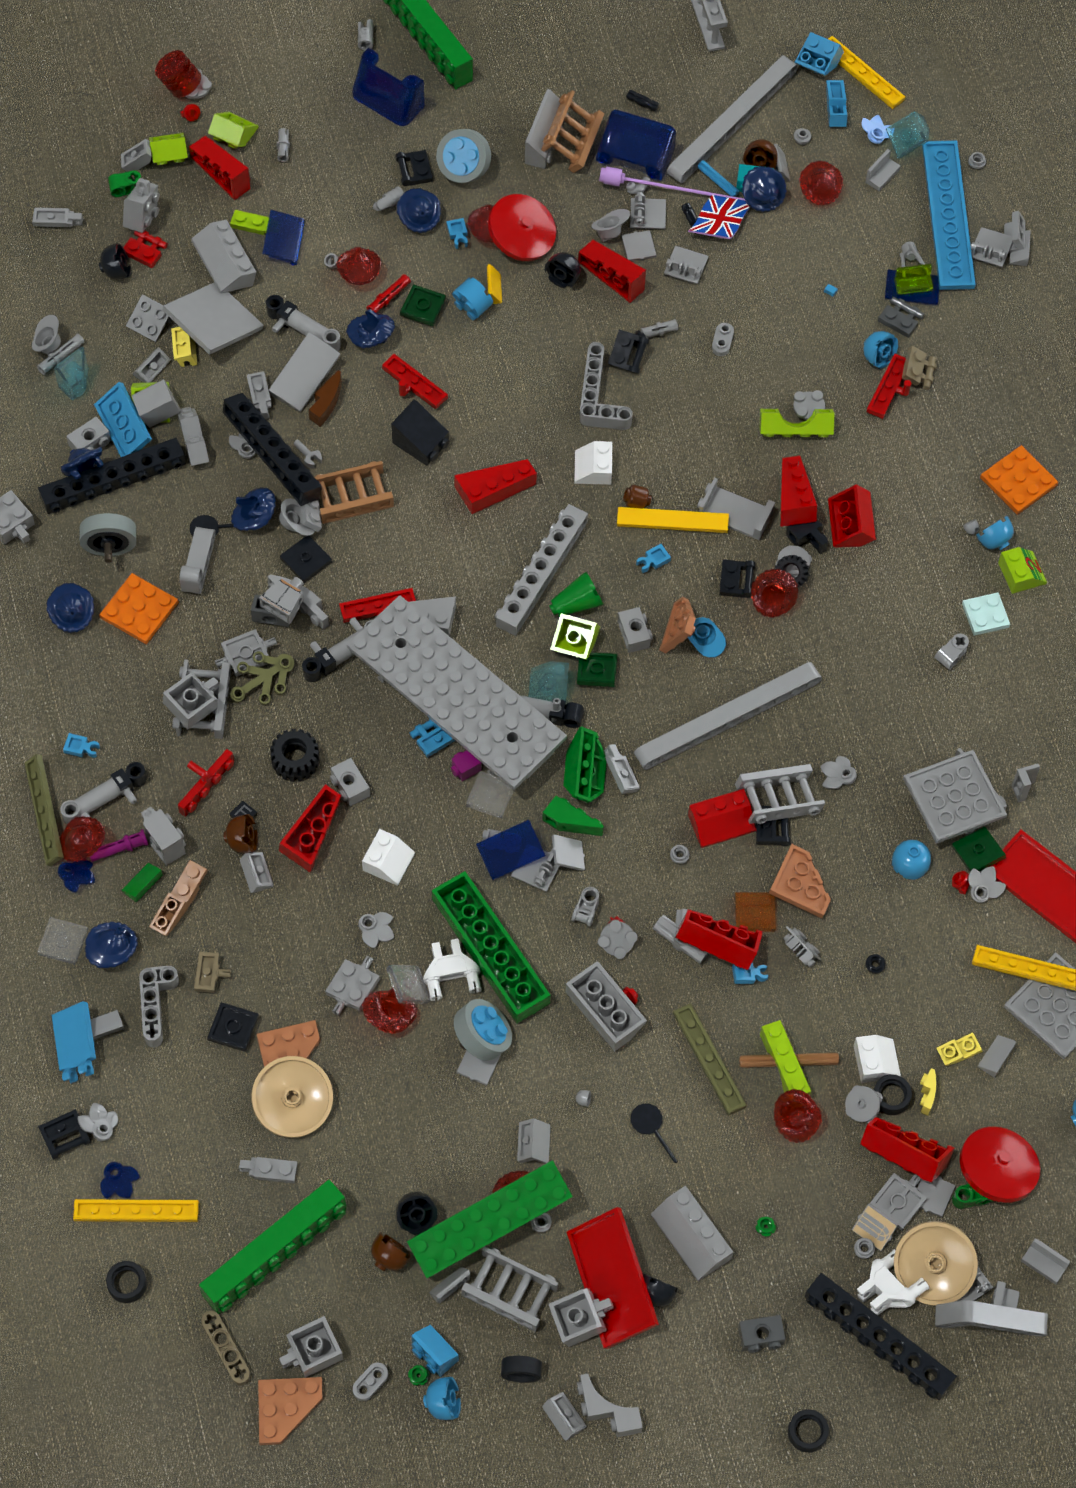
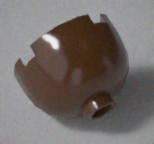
[743,139,778,169]
[223,814,258,854]
[371,1232,413,1272]

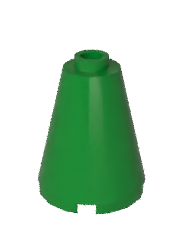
[549,572,603,617]

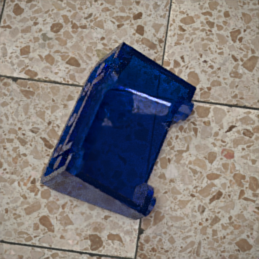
[352,47,425,126]
[596,110,676,181]

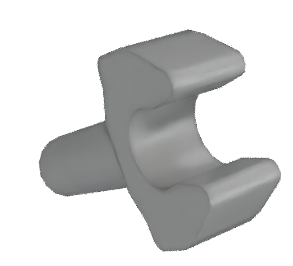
[294,440,322,469]

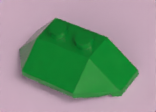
[563,726,606,803]

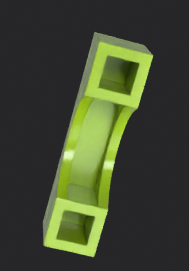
[759,409,835,437]
[760,1020,811,1106]

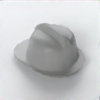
[592,209,630,242]
[32,315,61,355]
[279,498,315,536]

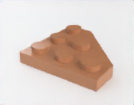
[659,597,696,653]
[769,844,831,918]
[257,1020,320,1067]
[258,1377,323,1445]

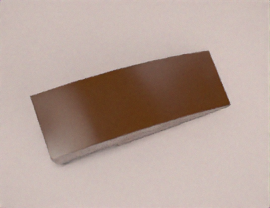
[309,370,342,427]

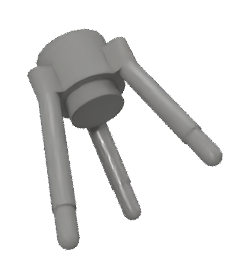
[899,242,931,276]

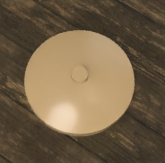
[251,1056,333,1138]
[894,1221,978,1305]

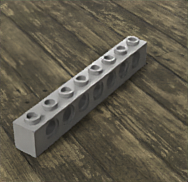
[495,504,588,636]

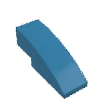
[826,80,847,127]

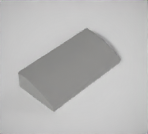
[269,333,341,413]

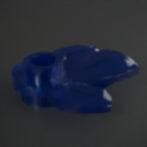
[58,859,95,893]
[100,1162,140,1199]

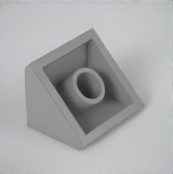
[132,379,181,428]

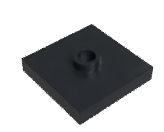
[280,536,332,583]
[207,1002,259,1052]

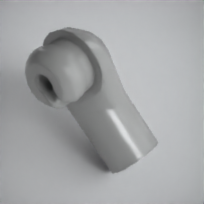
[626,177,651,195]

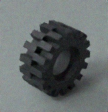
[774,555,810,589]

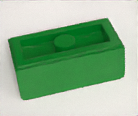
[121,863,163,902]

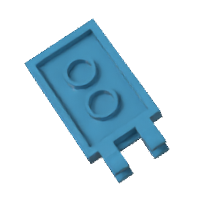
[51,1001,96,1083]

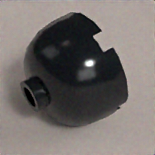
[99,243,132,280]
[544,252,581,288]
[396,1191,437,1235]
[642,1273,678,1309]

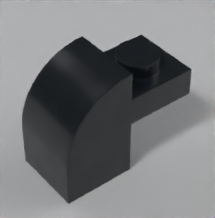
[786,521,828,554]

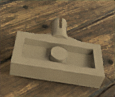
[194,952,231,993]

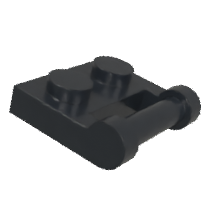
[395,150,433,186]
[608,329,650,374]
[719,559,756,598]
[756,806,791,846]
[38,1109,91,1160]

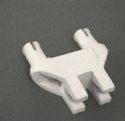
[423,939,482,1001]
[857,1249,929,1315]

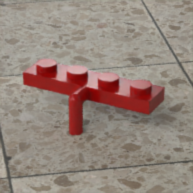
[382,354,448,409]
[866,354,911,419]
[339,588,416,623]
[178,749,234,817]

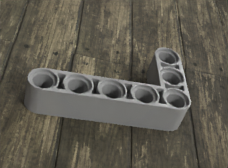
[580,342,633,430]
[935,1300,1048,1336]

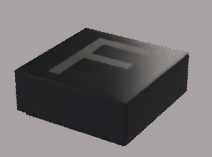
[229,801,257,819]

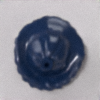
[742,166,787,212]
[397,188,441,233]
[346,309,395,349]
[61,447,104,479]
[231,487,276,531]
[46,583,95,633]
[85,922,138,968]

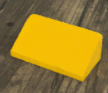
[487,264,502,304]

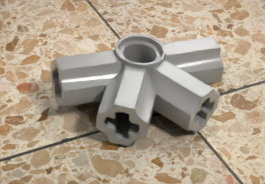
[653,909,709,964]

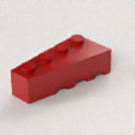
[189,136,251,200]
[578,240,646,303]
[780,456,817,527]
[454,459,537,514]
[279,784,341,873]
[675,909,763,970]
[860,1117,955,1183]

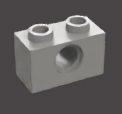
[66,417,111,450]
[617,607,653,653]
[329,758,370,806]

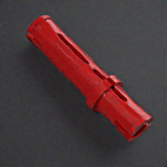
[366,274,411,313]

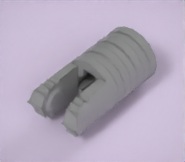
[358,19,373,51]
[373,186,404,212]

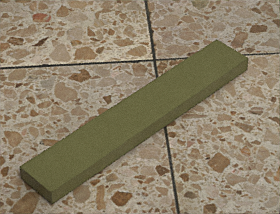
[25,754,64,866]
[673,1003,747,1116]

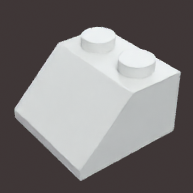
[574,441,612,485]
[362,829,415,886]
[854,1035,901,1083]

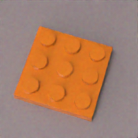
[980,445,1058,515]
[99,573,179,645]

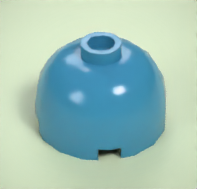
[863,331,898,368]
[976,516,1014,550]
[892,840,931,880]
[423,1377,461,1420]

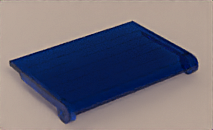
[262,210,305,265]
[884,269,939,305]
[476,820,546,880]

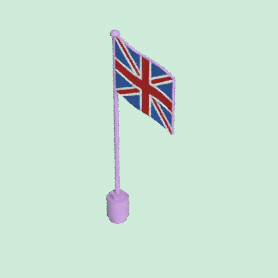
[599,166,750,239]

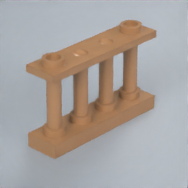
[541,90,604,173]
[314,461,394,524]

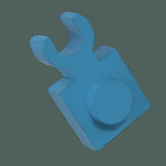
[446,218,468,249]
[636,544,671,573]
[63,733,100,758]
[732,963,768,984]

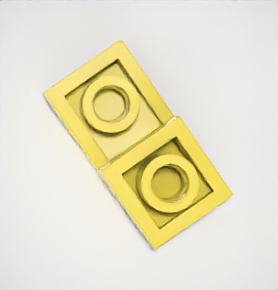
[936,1033,983,1066]
[920,1068,936,1116]

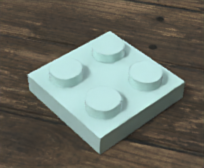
[962,592,1010,636]

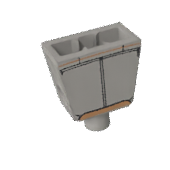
[259,577,304,624]

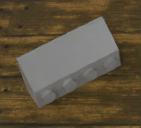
[525,89,569,169]
[191,219,256,293]
[565,961,647,1052]
[651,1186,733,1281]

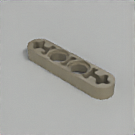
[201,1311,250,1386]

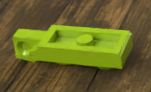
[230,210,280,235]

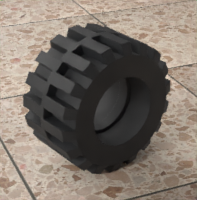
[270,728,319,782]

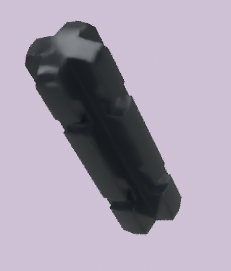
[626,90,659,111]
[681,202,698,234]

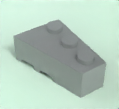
[409,596,456,637]

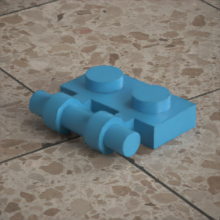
[409,718,456,758]

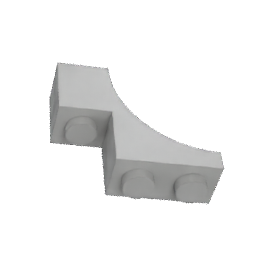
[177,407,209,466]
[577,1374,643,1437]

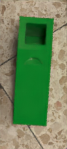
[542,795,604,836]

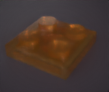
[735,892,776,932]

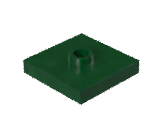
[400,284,446,326]
[577,652,618,687]
[952,827,1006,872]

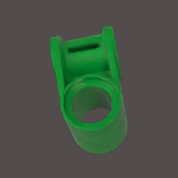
[108,170,141,197]
[952,1184,993,1209]

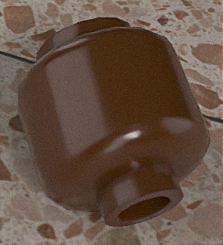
[623,485,652,509]

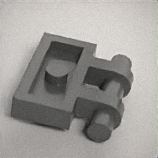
[878,297,924,338]

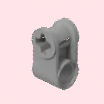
[934,633,969,670]
[571,887,599,927]

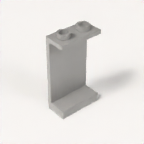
[697,478,775,540]

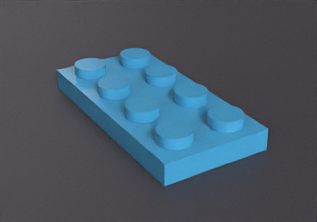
[94,382,152,457]

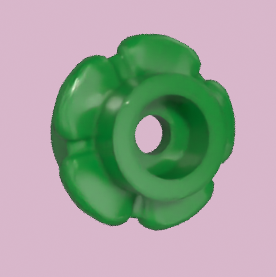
[756,1217,776,1237]
[408,1365,429,1386]

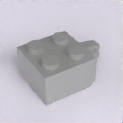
[123,178,160,233]
[0,490,35,544]
[163,673,219,730]
[141,807,186,866]
[548,1288,614,1347]
[279,1316,343,1378]

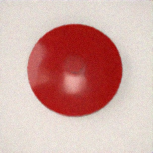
[488,194,556,261]
[959,1127,1040,1203]

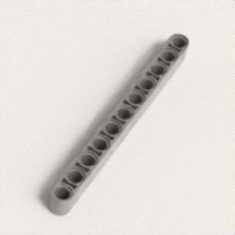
[667,55,798,183]
[634,662,822,770]

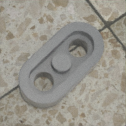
[712,323,734,356]
[353,1363,388,1401]

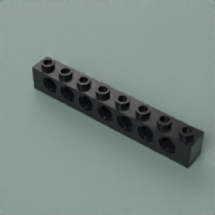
[222,393,322,506]
[38,437,186,514]
[804,1273,957,1400]

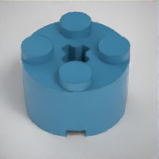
[452,277,493,321]

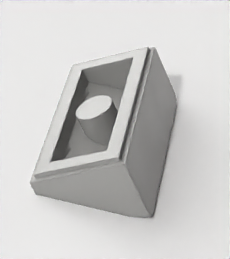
[774,144,790,182]
[1009,230,1031,266]
[132,347,171,383]
[240,852,274,893]
[90,1010,124,1040]
[977,1035,1016,1078]
[429,1267,470,1304]
[542,1392,587,1441]

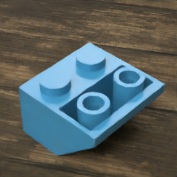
[795,32,844,76]
[411,1325,459,1377]

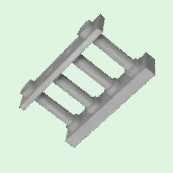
[691,0,728,52]
[173,660,231,739]
[735,764,825,824]
[461,1246,558,1332]

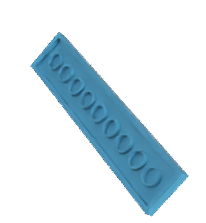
[922,140,976,290]

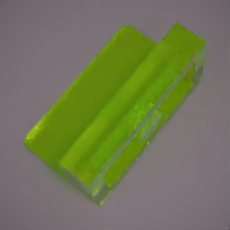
[894,264,933,294]

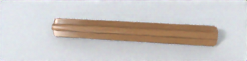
[739,1053,839,1067]

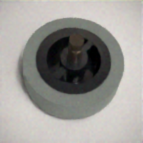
[80,513,136,563]

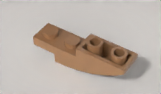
[149,860,208,937]

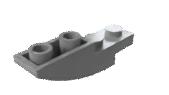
[268,574,329,630]

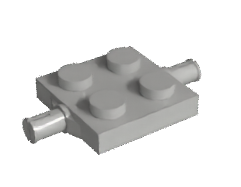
[215,629,277,677]
[325,956,380,1016]
[870,1173,927,1231]

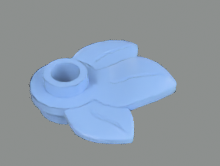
[861,115,894,144]

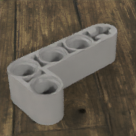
[180,527,215,594]
[139,966,179,1048]

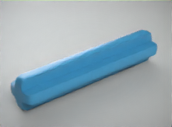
[697,160,739,197]

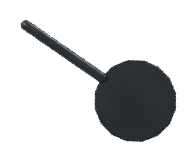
[189,515,233,536]
[631,1103,678,1163]

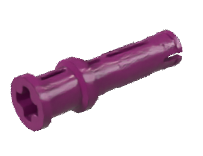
[88,829,148,862]

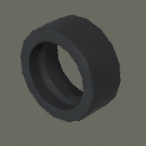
[874,1074,912,1115]
[106,1261,147,1303]
[501,1356,542,1383]
[788,1409,829,1453]

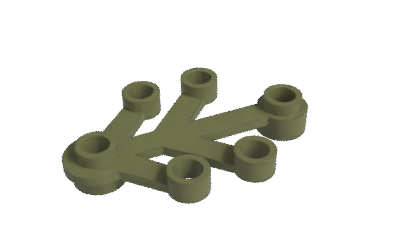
[230,651,294,705]

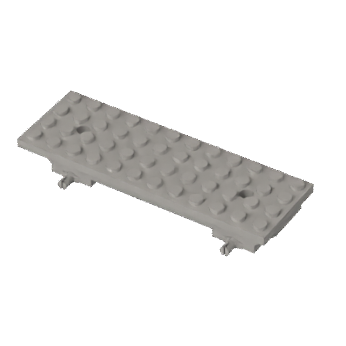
[347,595,567,790]

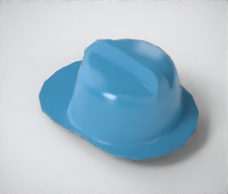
[688,617,726,657]

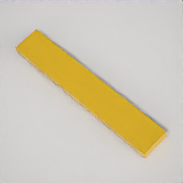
[828,36,905,109]
[617,507,729,533]
[972,945,1076,991]
[73,1199,199,1222]

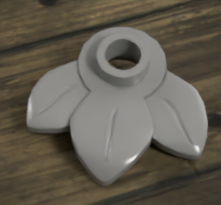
[229,433,256,459]
[820,756,857,789]
[968,866,1006,902]
[358,912,394,948]
[77,1103,118,1141]

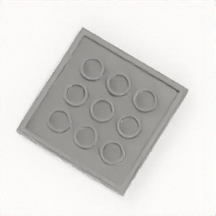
[162,282,264,355]
[903,750,1007,844]
[1003,952,1076,1059]

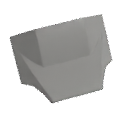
[121,139,152,171]

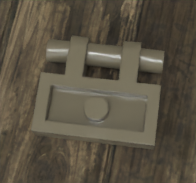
[902,346,937,390]

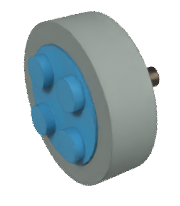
[436,129,491,183]
[454,999,512,1061]

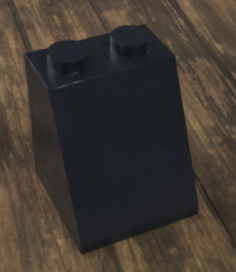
[391,399,450,466]

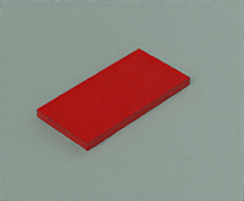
[990,829,1076,943]
[567,1207,659,1349]

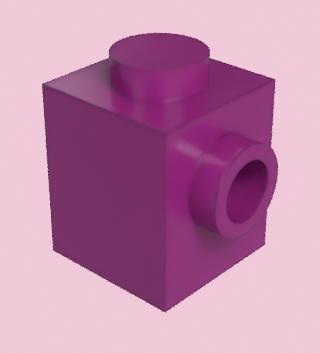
[450,750,481,781]

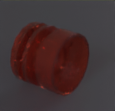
[155,50,201,98]

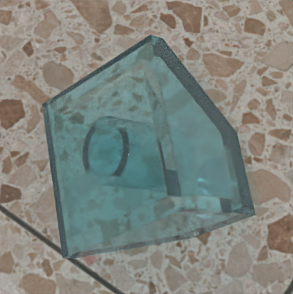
[886,111,930,159]
[54,346,88,400]
[528,661,569,701]

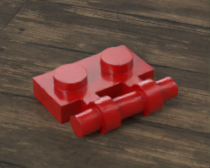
[123,230,168,268]

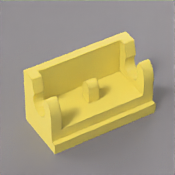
[171,327,197,367]

